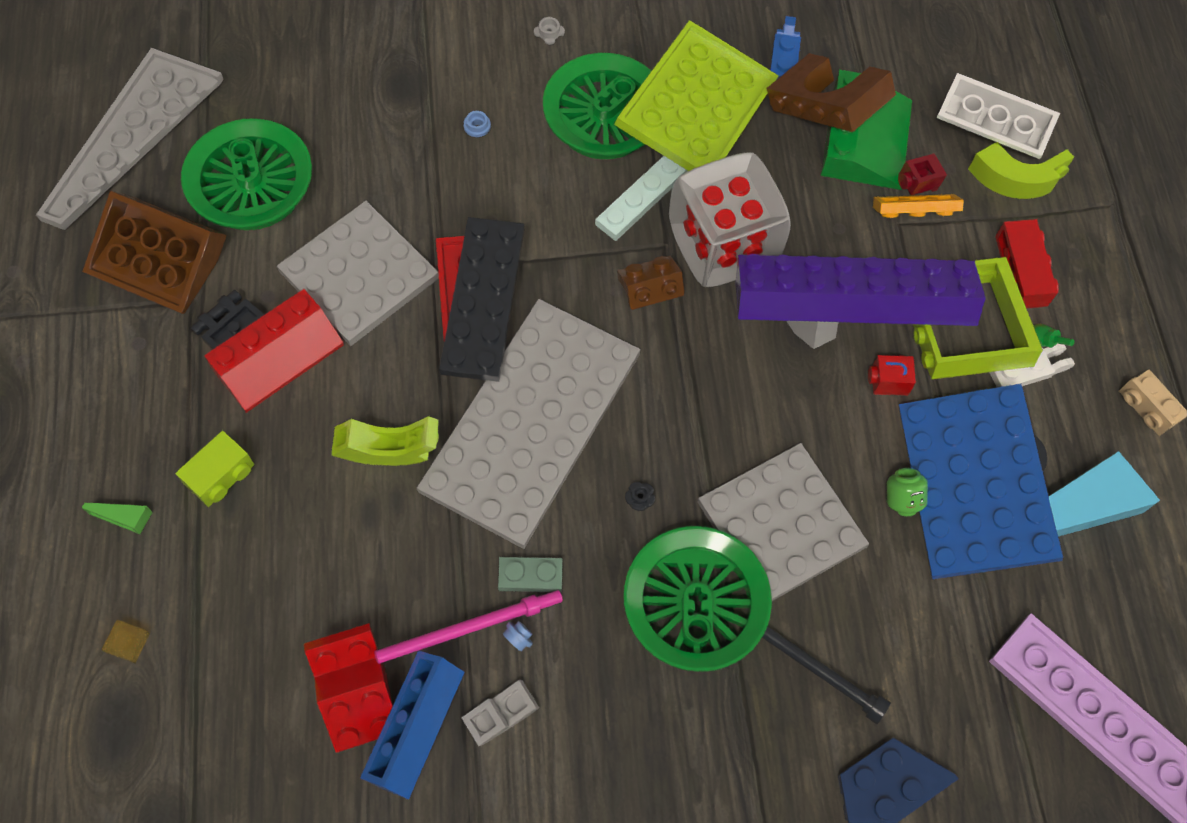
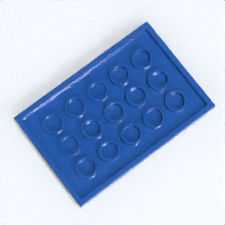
[899,383,1063,579]

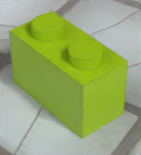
[175,430,255,507]

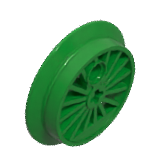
[543,53,651,159]
[181,118,312,230]
[624,526,772,672]

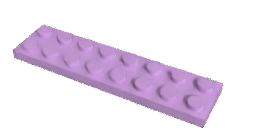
[989,614,1187,823]

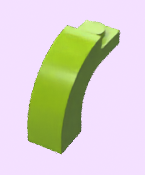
[968,142,1074,199]
[331,416,439,466]

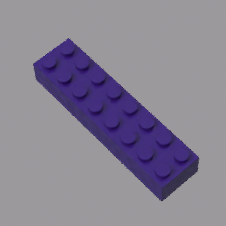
[735,254,986,326]

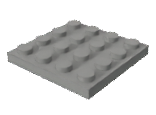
[277,201,439,346]
[697,443,869,601]

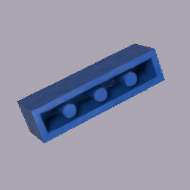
[360,650,465,799]

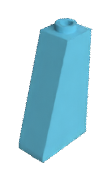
[1049,451,1160,536]

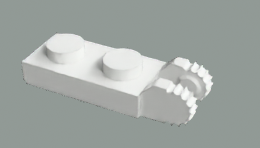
[989,344,1075,387]

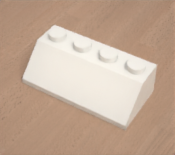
[937,73,1060,159]

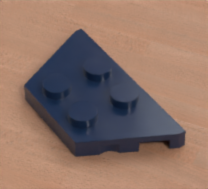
[838,738,959,823]

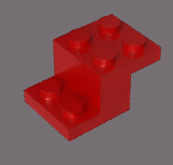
[304,623,393,753]

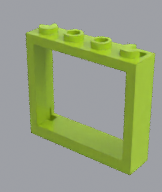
[913,257,1043,379]

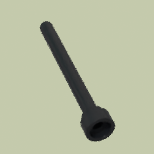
[762,626,891,724]

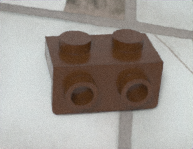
[617,256,684,310]

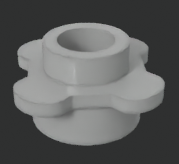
[534,17,565,45]

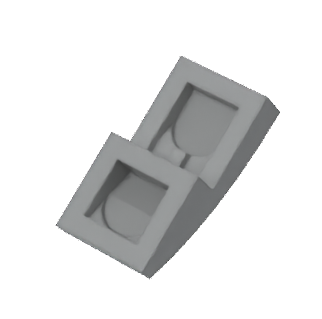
[462,680,539,746]

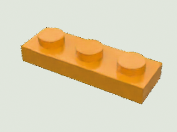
[873,194,964,218]

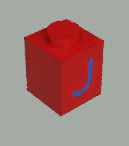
[868,355,916,395]

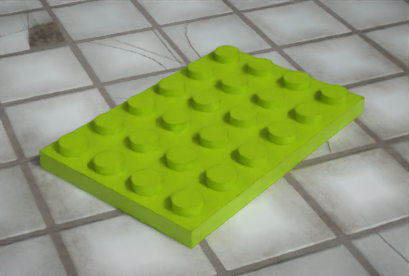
[614,20,779,171]

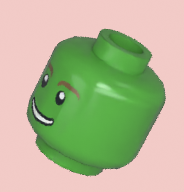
[887,468,928,516]

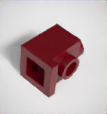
[898,153,947,196]

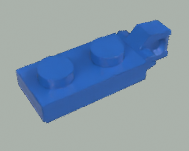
[770,16,801,79]

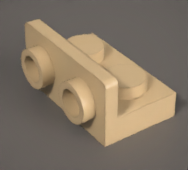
[1119,370,1187,436]

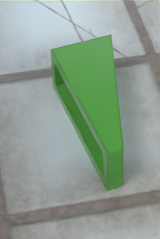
[82,503,152,534]

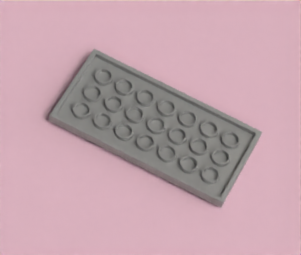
[417,299,641,549]

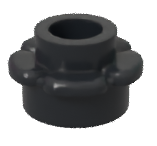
[625,482,655,511]

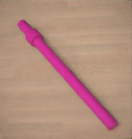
[374,590,562,664]

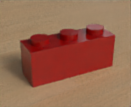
[995,219,1059,308]

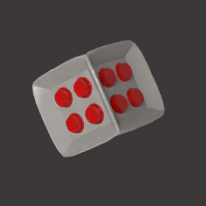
[669,152,791,287]

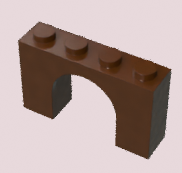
[766,53,896,132]

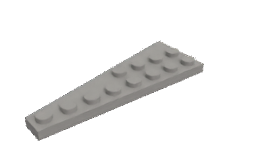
[36,48,224,230]

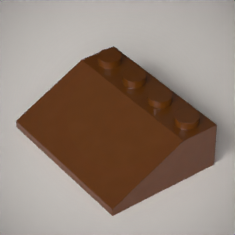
[82,191,227,314]

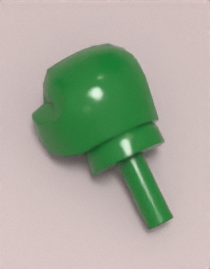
[1033,323,1074,348]

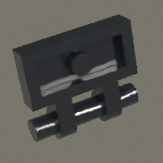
[190,290,264,349]

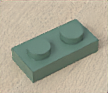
[498,557,562,592]

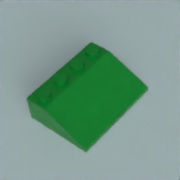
[821,70,912,190]

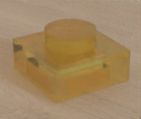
[102,620,150,663]

